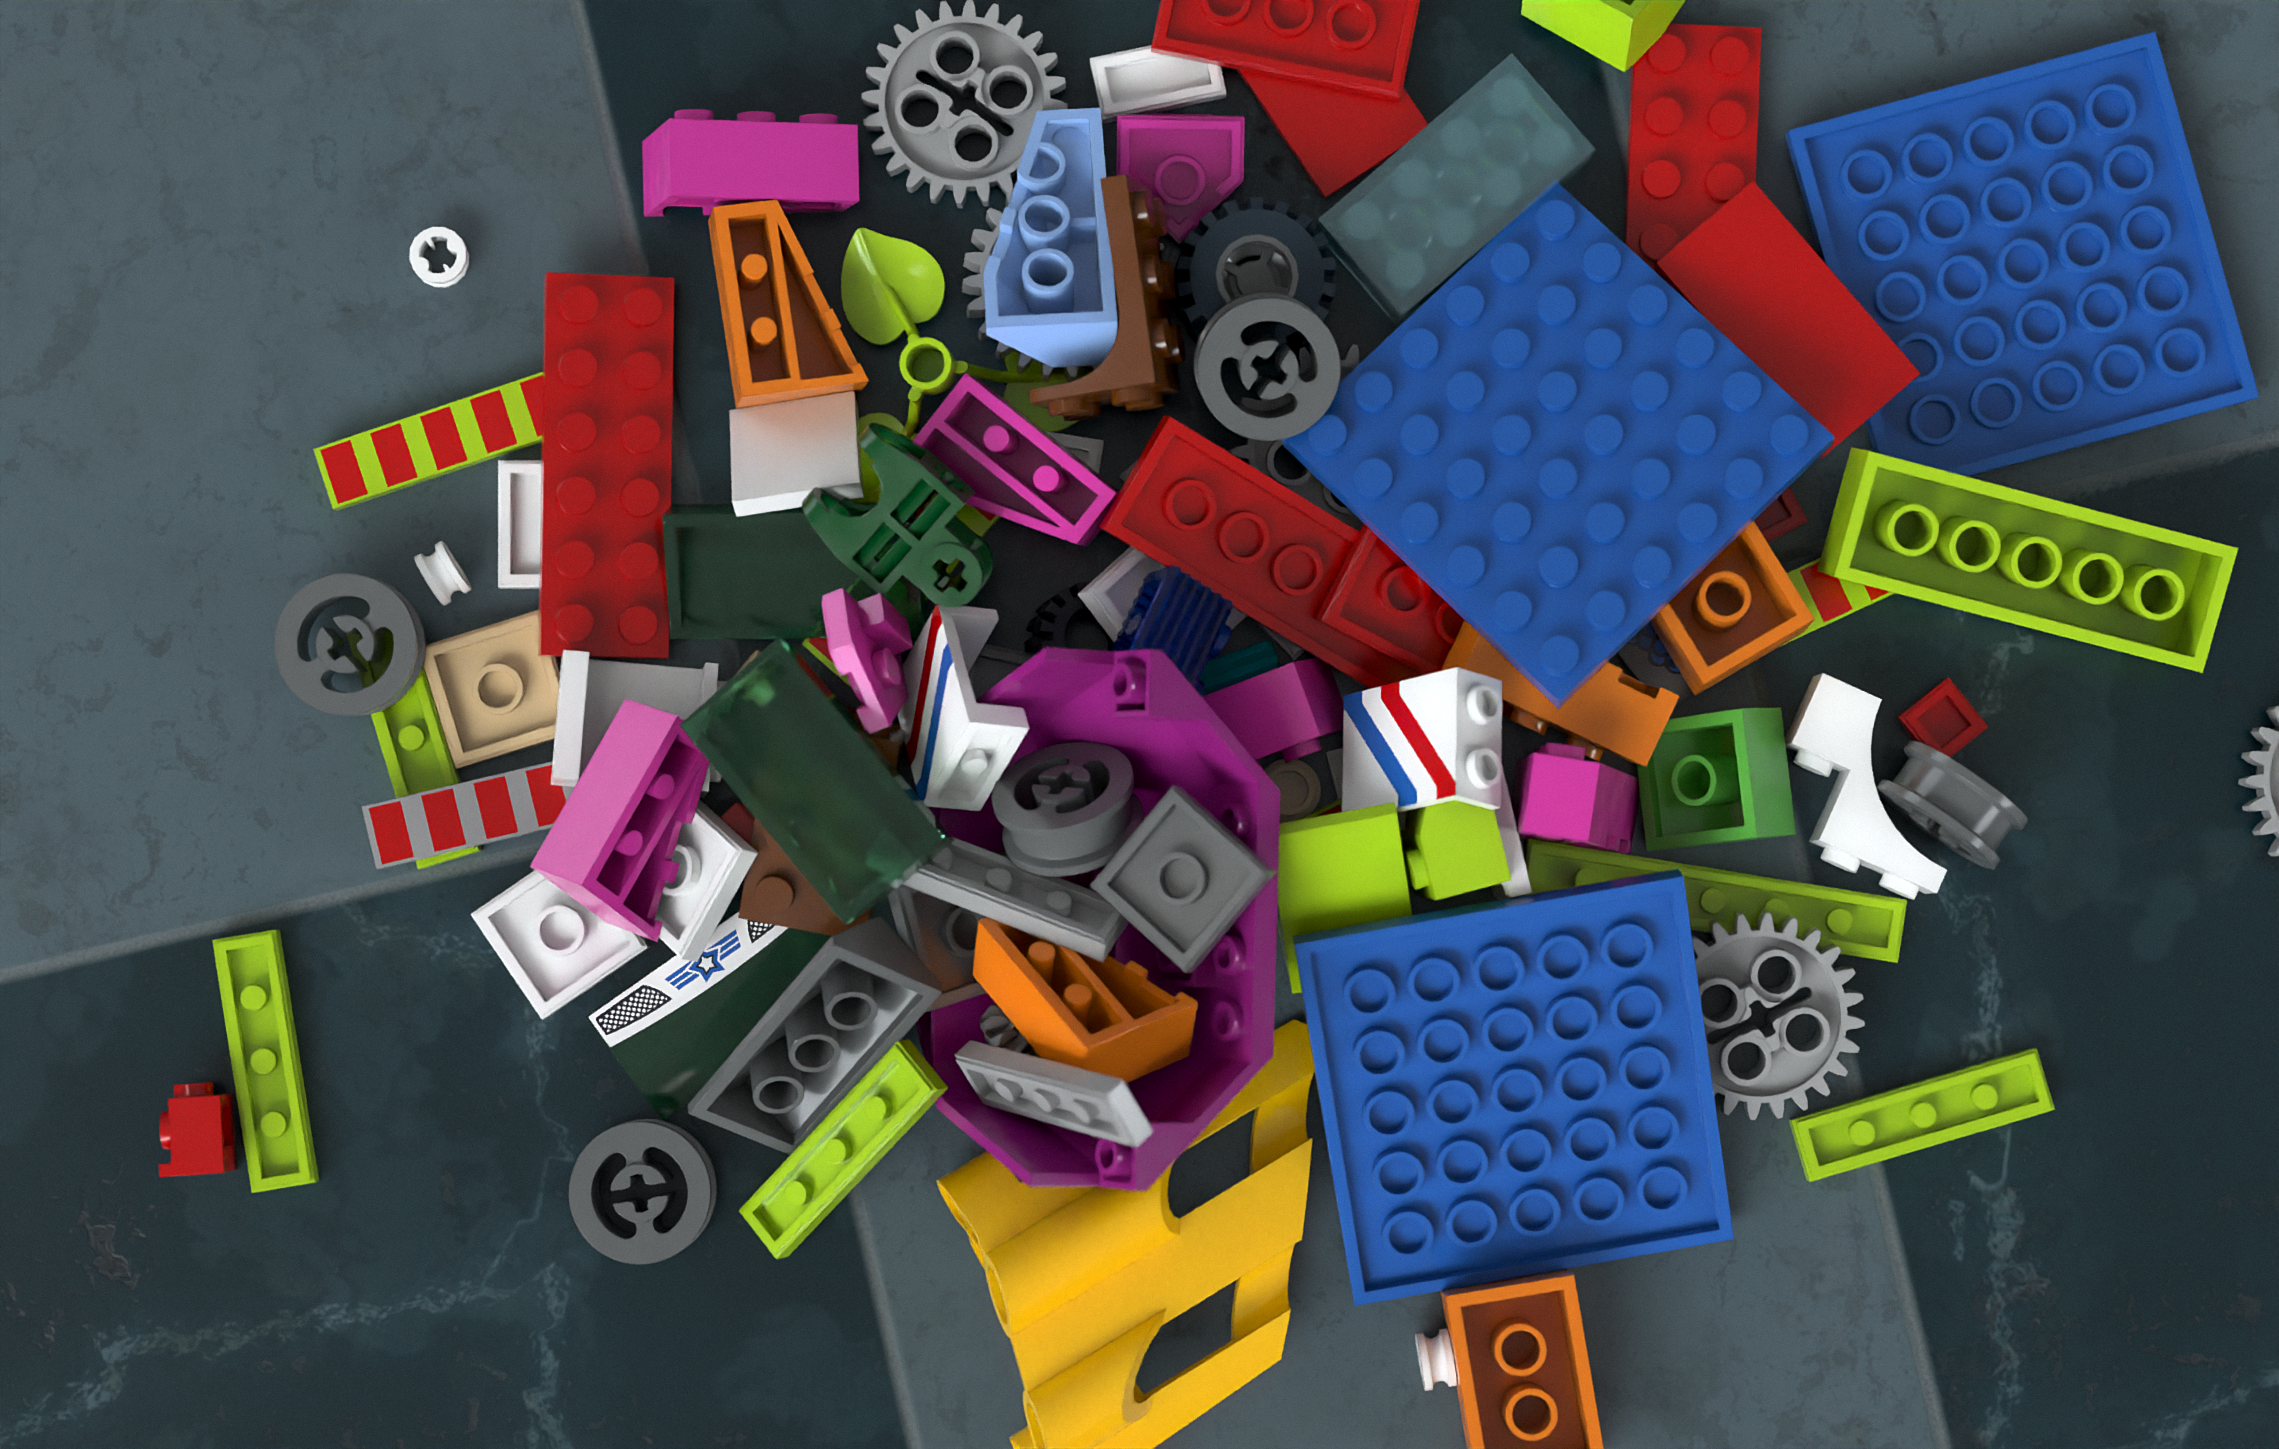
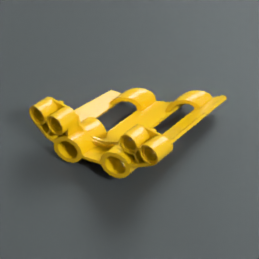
[936,1019,1315,1449]

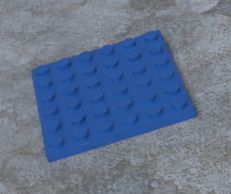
[1785,32,2259,477]
[1282,180,1835,709]
[1293,869,1734,1306]

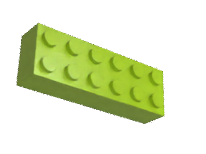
[1817,447,2238,673]

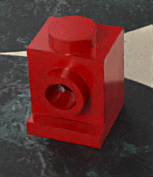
[159,1082,237,1177]

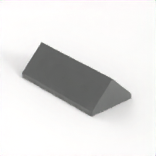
[688,916,942,1155]

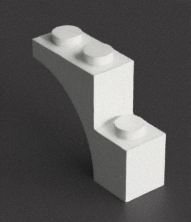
[1785,673,1947,900]

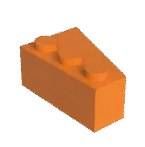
[708,199,869,409]
[972,917,1198,1083]

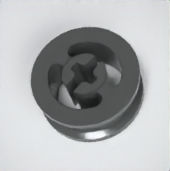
[1193,292,1340,441]
[274,573,426,716]
[1876,740,2028,870]
[991,741,1145,876]
[569,1118,718,1264]

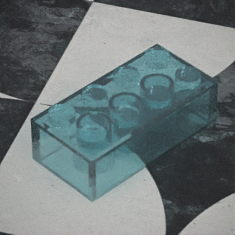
[1315,53,1596,326]

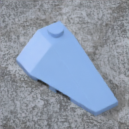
[983,108,1117,367]

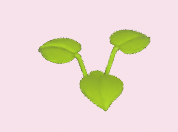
[841,228,1090,503]

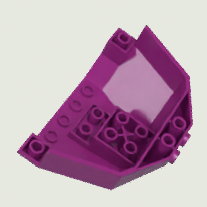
[915,647,1280,1191]

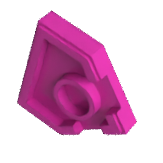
[1116,113,1245,244]
[821,588,913,734]

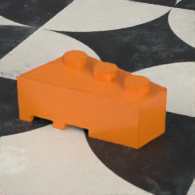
[1441,620,1679,767]

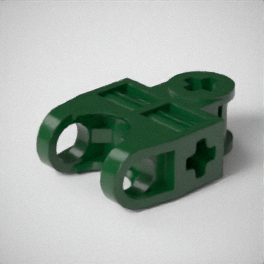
[802,423,994,607]

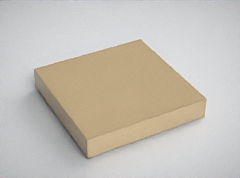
[423,610,560,770]

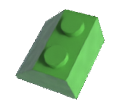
[1637,707,1796,851]

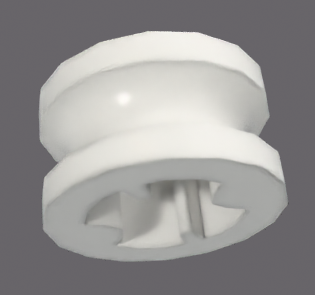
[409,227,469,287]
[414,541,472,606]
[1415,1328,1457,1391]

